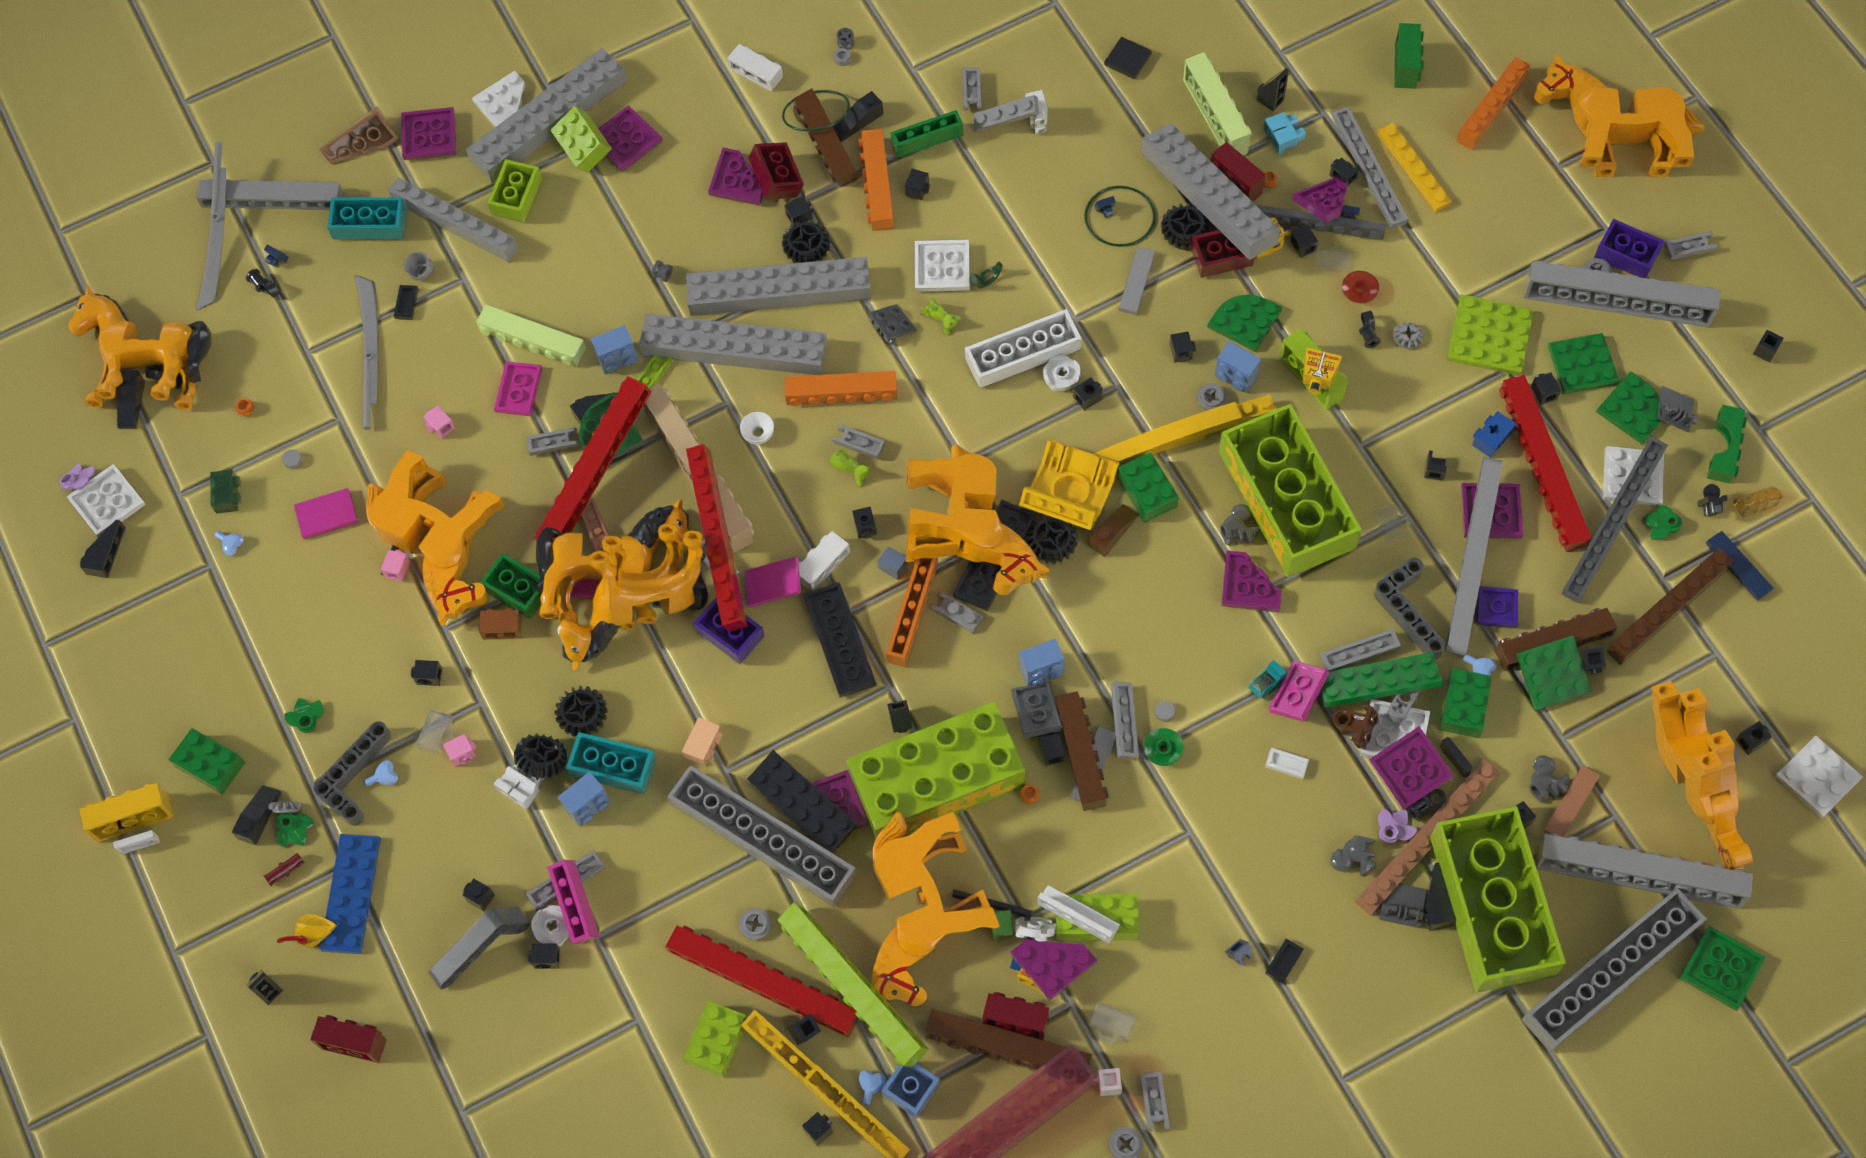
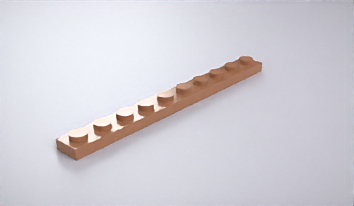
[1355,759,1500,916]

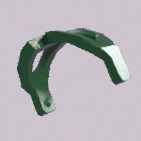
[970,261,1003,288]

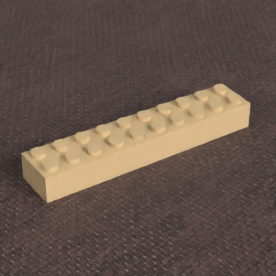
[643,383,755,553]

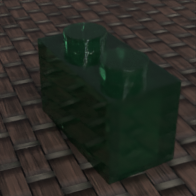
[210,469,241,514]

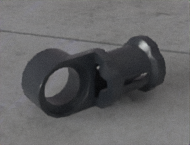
[246,269,281,298]
[1359,310,1381,348]
[145,365,183,389]
[1408,789,1446,822]

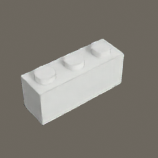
[727,44,783,91]
[799,531,850,591]

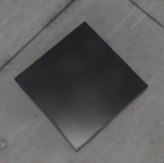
[1104,37,1152,79]

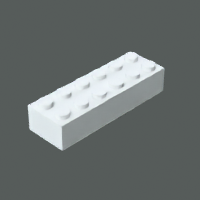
[965,309,1082,388]

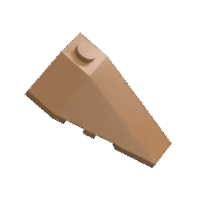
[319,106,399,164]

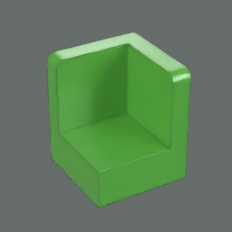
[992,910,1013,941]

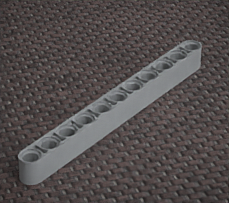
[1445,457,1503,656]

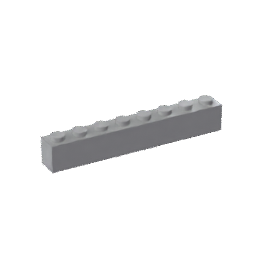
[388,177,518,262]
[196,179,344,210]

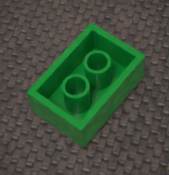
[1394,23,1424,89]
[1117,452,1179,523]
[480,553,542,619]
[1440,668,1492,738]
[168,728,245,795]

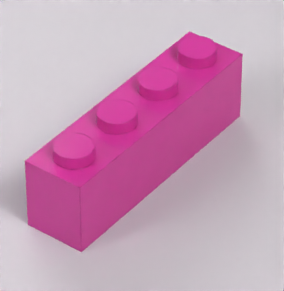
[547,860,599,944]

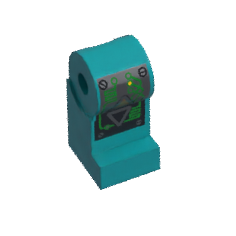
[1248,660,1286,699]

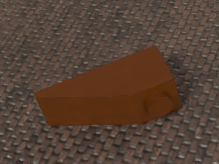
[1089,504,1139,557]

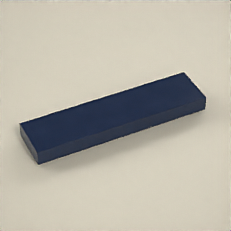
[1706,531,1774,601]

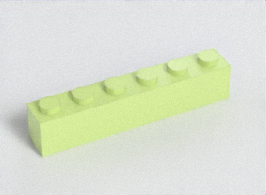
[476,305,586,367]

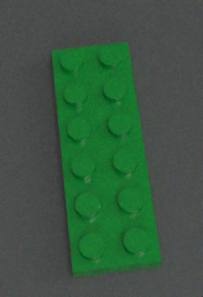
[1320,652,1443,708]

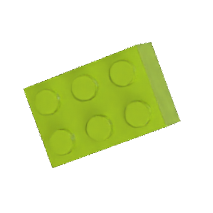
[551,106,612,173]
[487,159,542,223]
[683,1001,747,1078]

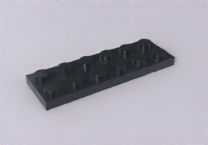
[953,500,1036,612]
[803,582,877,698]
[747,750,858,854]

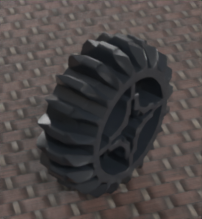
[1161,203,1210,250]
[782,219,831,263]
[1026,515,1078,564]
[554,686,608,737]
[513,733,568,781]

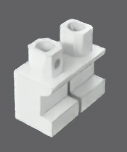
[1025,90,1048,134]
[494,765,543,810]

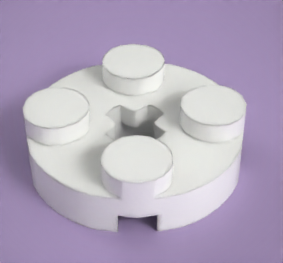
[1043,355,1080,391]
[531,905,570,946]
[1015,917,1056,942]

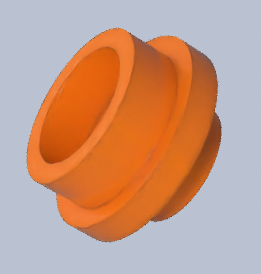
[1263,171,1278,188]
[236,398,255,416]
[1019,784,1039,804]

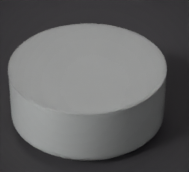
[834,48,851,66]
[282,449,302,469]
[1155,701,1175,722]

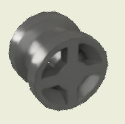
[837,28,854,50]
[651,260,673,282]

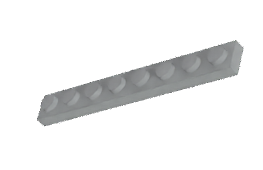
[1332,106,1408,229]

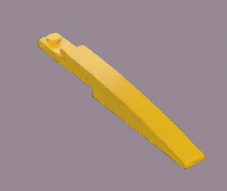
[1093,394,1276,465]
[741,1010,910,1158]

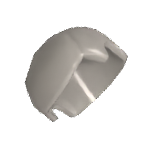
[404,252,433,281]

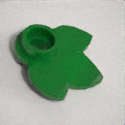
[1643,505,1682,540]
[284,698,323,733]
[276,812,315,848]

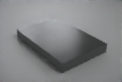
[1011,681,1063,739]

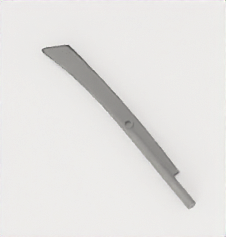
[196,142,226,310]
[354,275,378,430]

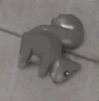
[1220,504,1260,545]
[1529,755,1569,803]
[1330,835,1376,877]

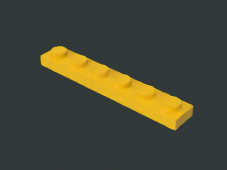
[1377,122,1452,213]

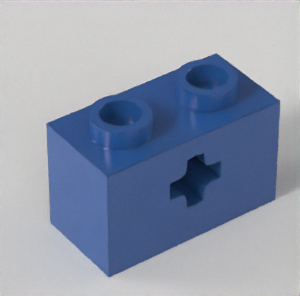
[1472,411,1516,458]

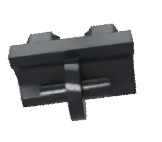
[1698,484,1728,516]

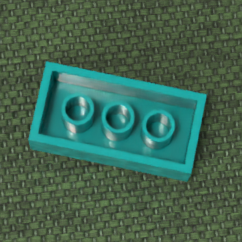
[327,197,407,239]
[566,732,657,795]

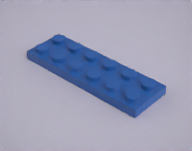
[320,834,381,954]

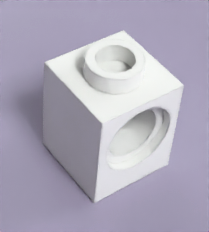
[1098,1068,1122,1096]

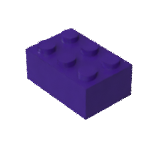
[1594,218,1665,278]
[693,598,765,664]

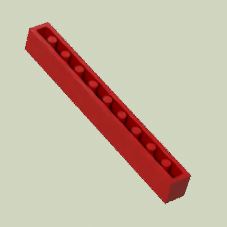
[1499,375,1592,552]
[534,376,652,542]
[686,444,747,632]
[665,925,859,1038]

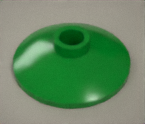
[1144,728,1184,766]

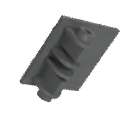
[868,304,917,345]
[1657,386,1698,433]
[1379,884,1426,928]

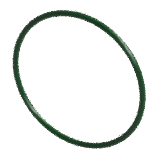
[782,90,850,132]
[1084,186,1155,247]

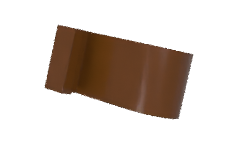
[1333,705,1379,750]

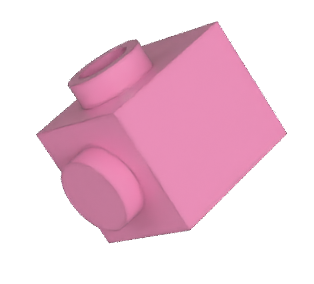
[423,405,455,439]
[381,550,411,582]
[443,734,477,767]

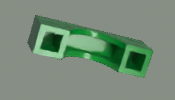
[1707,404,1747,484]

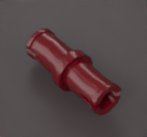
[263,853,305,886]

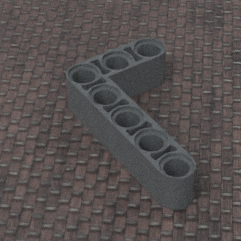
[1374,558,1445,659]
[313,721,391,826]
[429,907,530,990]

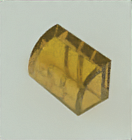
[1733,486,1783,518]

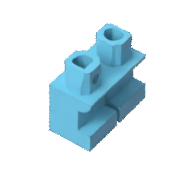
[1263,112,1306,155]

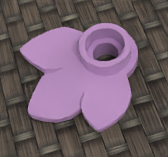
[60,463,95,490]
[1378,808,1417,844]

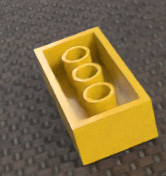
[79,783,175,842]

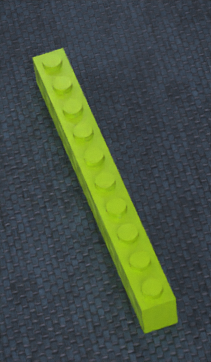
[778,902,929,1067]

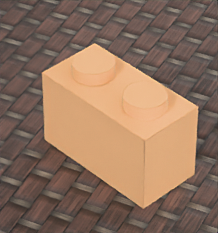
[682,717,723,766]

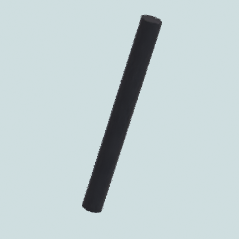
[952,889,1032,918]

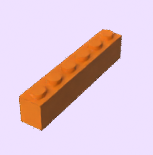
[1457,56,1531,150]
[858,129,894,231]
[785,371,897,406]
[886,558,938,667]

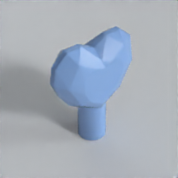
[214,530,243,556]
[1463,654,1497,675]
[364,760,398,786]
[859,1070,886,1106]

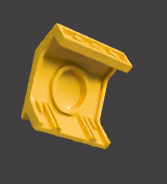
[1019,439,1120,530]

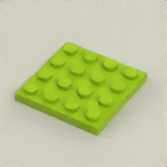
[1447,294,1534,376]

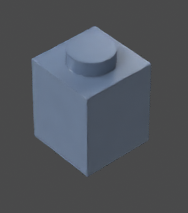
[878,546,909,580]

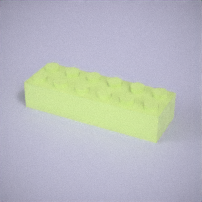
[1183,52,1251,155]

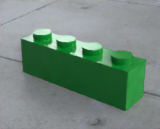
[890,110,964,158]

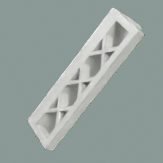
[1038,885,1120,944]

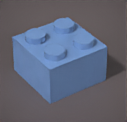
[591,325,638,374]
[1215,341,1261,393]
[1019,639,1065,686]
[558,772,610,826]
[881,1063,940,1119]

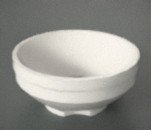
[740,412,774,444]

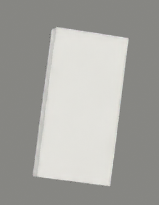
[1265,747,1309,779]
[113,830,160,854]

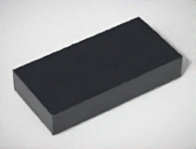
[394,285,419,320]
[1439,737,1473,778]
[1265,938,1304,985]

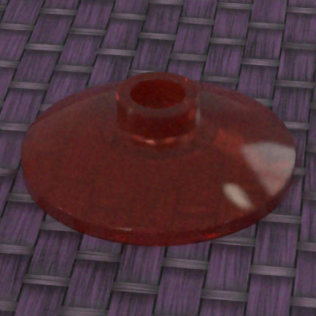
[1342,271,1379,303]

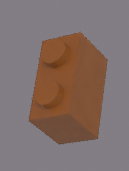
[479,608,522,640]

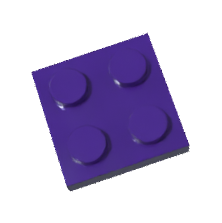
[1477,586,1518,628]

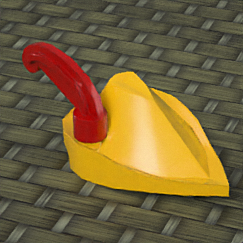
[277,914,337,948]

